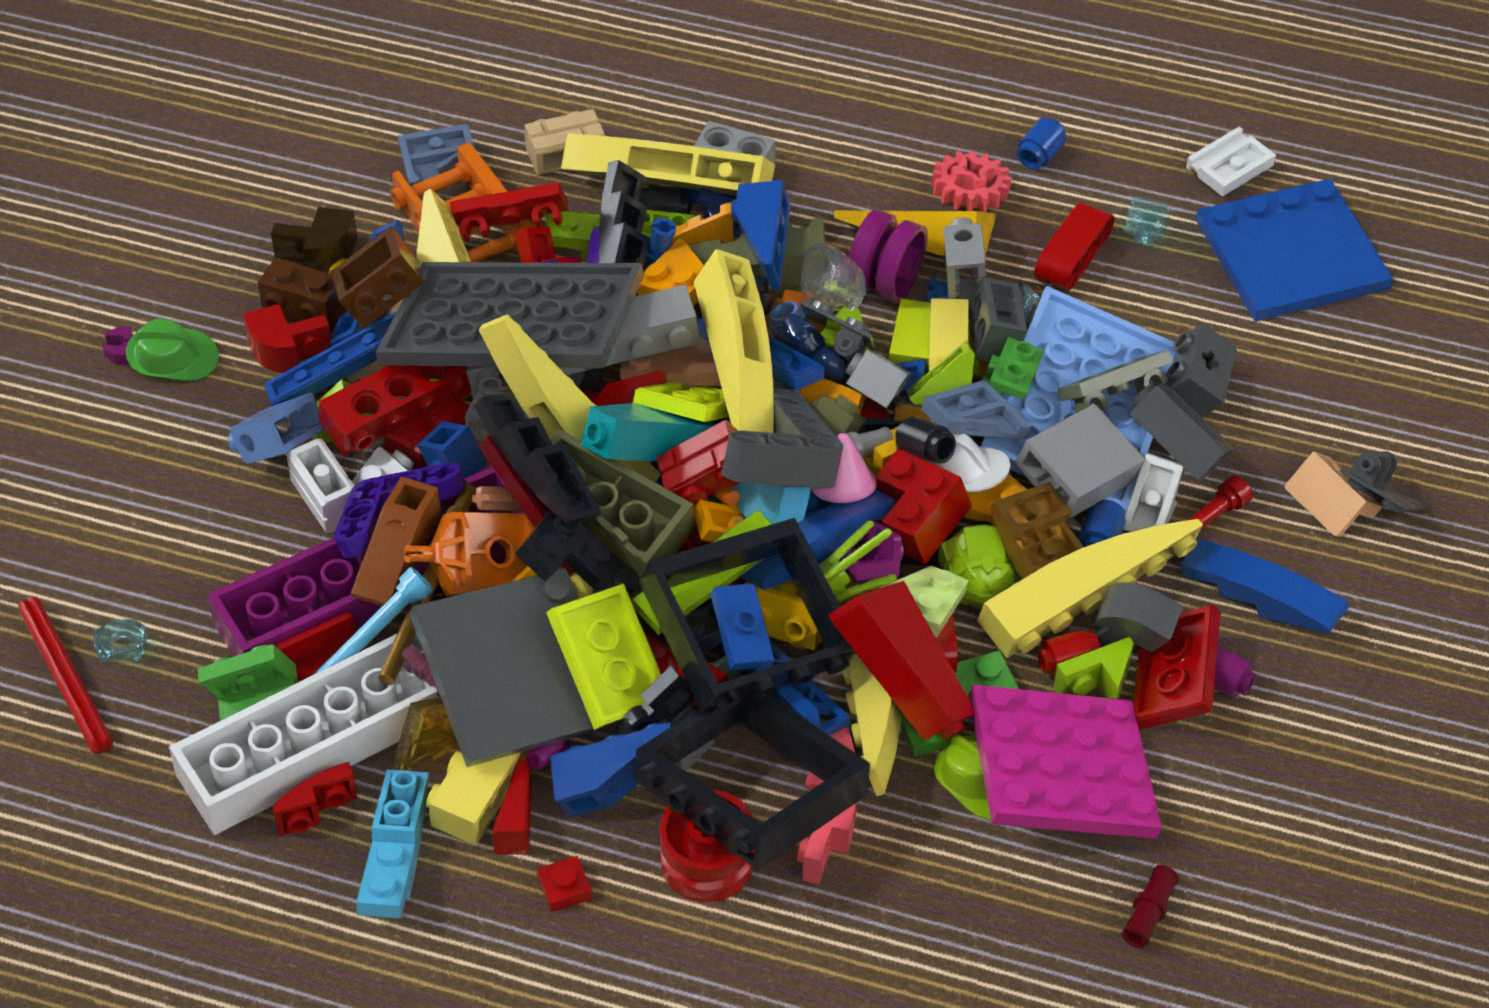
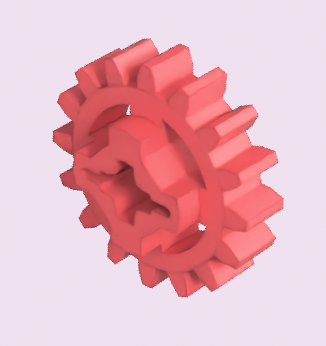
[931,151,1011,212]

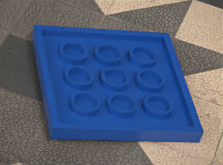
[1196,178,1393,322]

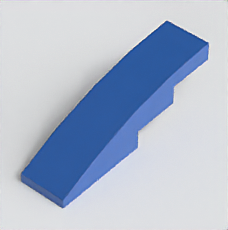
[741,490,895,590]
[1180,539,1349,634]

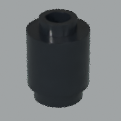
[639,184,692,214]
[895,416,956,465]

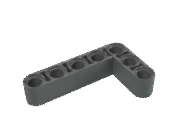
[722,378,843,488]

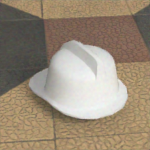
[936,434,1011,492]

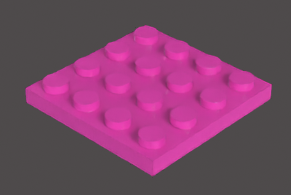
[968,685,1162,839]

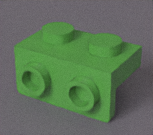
[982,337,1044,399]
[198,644,298,720]

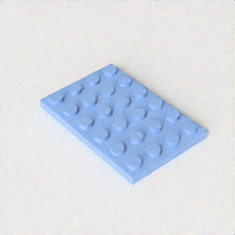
[980,286,1175,512]

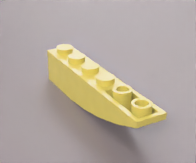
[561,133,775,196]
[694,249,774,433]
[479,314,661,482]
[977,519,1203,658]
[839,578,902,796]

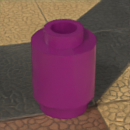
[1214,645,1257,699]

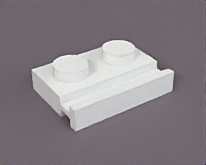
[1186,127,1276,197]

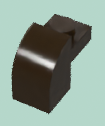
[271,207,358,273]

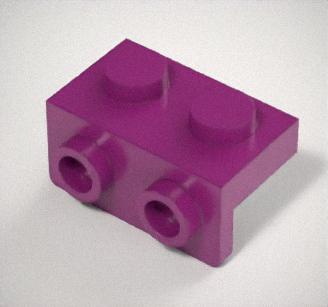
[830,521,904,584]

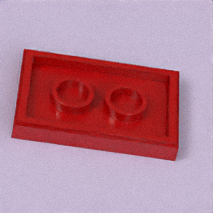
[1133,604,1221,730]

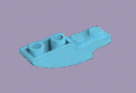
[356,769,429,918]

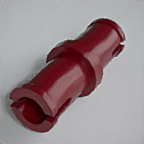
[1122,865,1179,948]

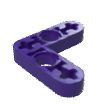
[334,462,467,558]

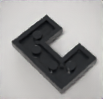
[514,509,643,602]

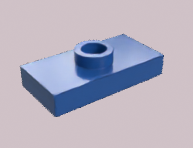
[710,584,774,671]

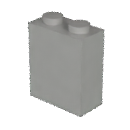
[1014,404,1145,520]

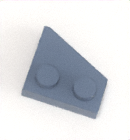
[397,124,475,186]

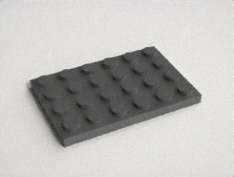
[376,262,644,370]

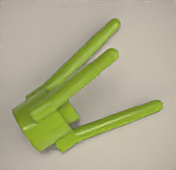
[819,520,897,604]

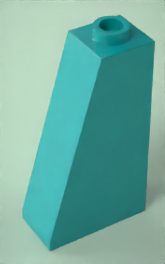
[581,403,717,461]

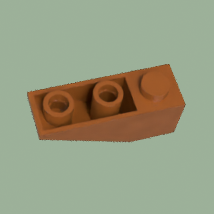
[351,476,442,606]

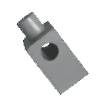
[943,217,986,308]

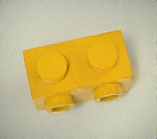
[745,580,822,650]

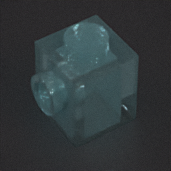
[1124,195,1173,246]

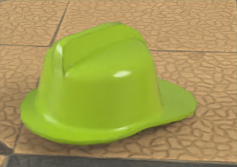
[934,734,991,820]

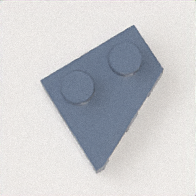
[921,380,1031,439]

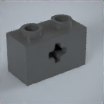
[1166,323,1237,417]

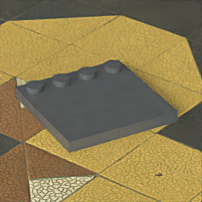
[409,568,624,767]

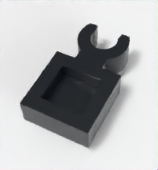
[623,666,695,731]

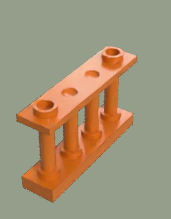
[390,142,535,262]

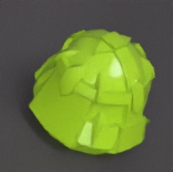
[938,524,1020,609]

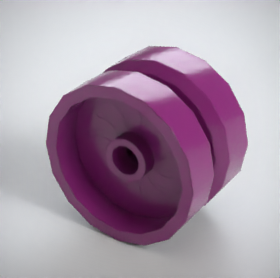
[846,209,928,303]

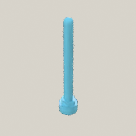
[313,566,434,675]

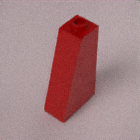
[829,581,975,741]

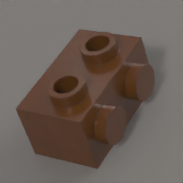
[258,257,346,333]

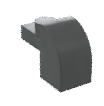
[1093,583,1183,652]

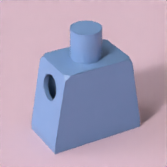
[228,392,324,464]

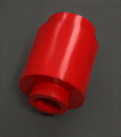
[1037,630,1101,680]

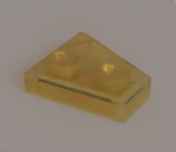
[391,698,458,771]

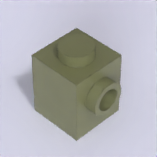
[810,394,866,437]

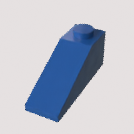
[731,180,791,290]

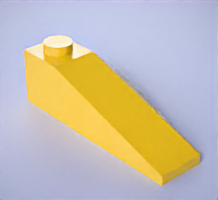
[834,210,995,256]

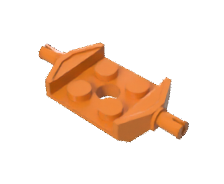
[404,512,534,597]

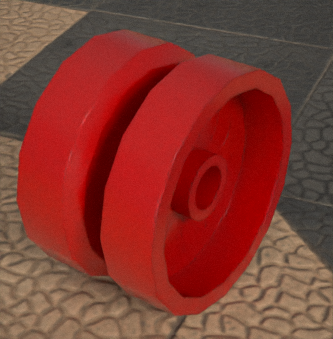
[659,789,754,902]

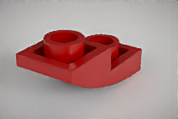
[272,762,357,837]

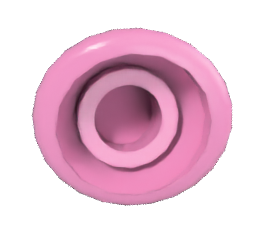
[811,433,877,503]

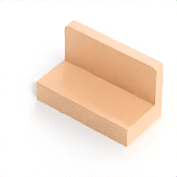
[1285,451,1382,537]

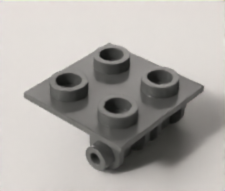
[800,300,875,366]
[1340,451,1431,514]

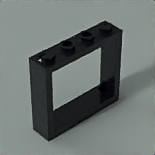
[638,518,856,712]
[636,695,870,870]

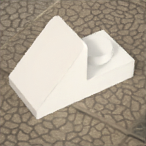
[1124,453,1185,532]

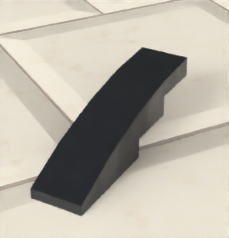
[599,160,650,296]
[474,391,602,525]

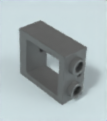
[1129,384,1234,480]

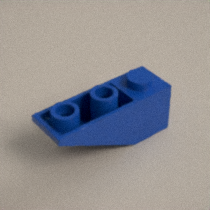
[550,722,672,818]

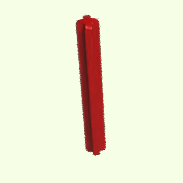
[18,596,113,754]

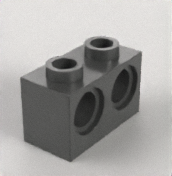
[969,277,1027,363]

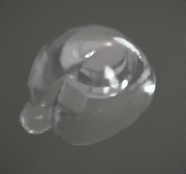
[801,243,866,311]

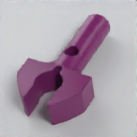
[102,326,133,365]

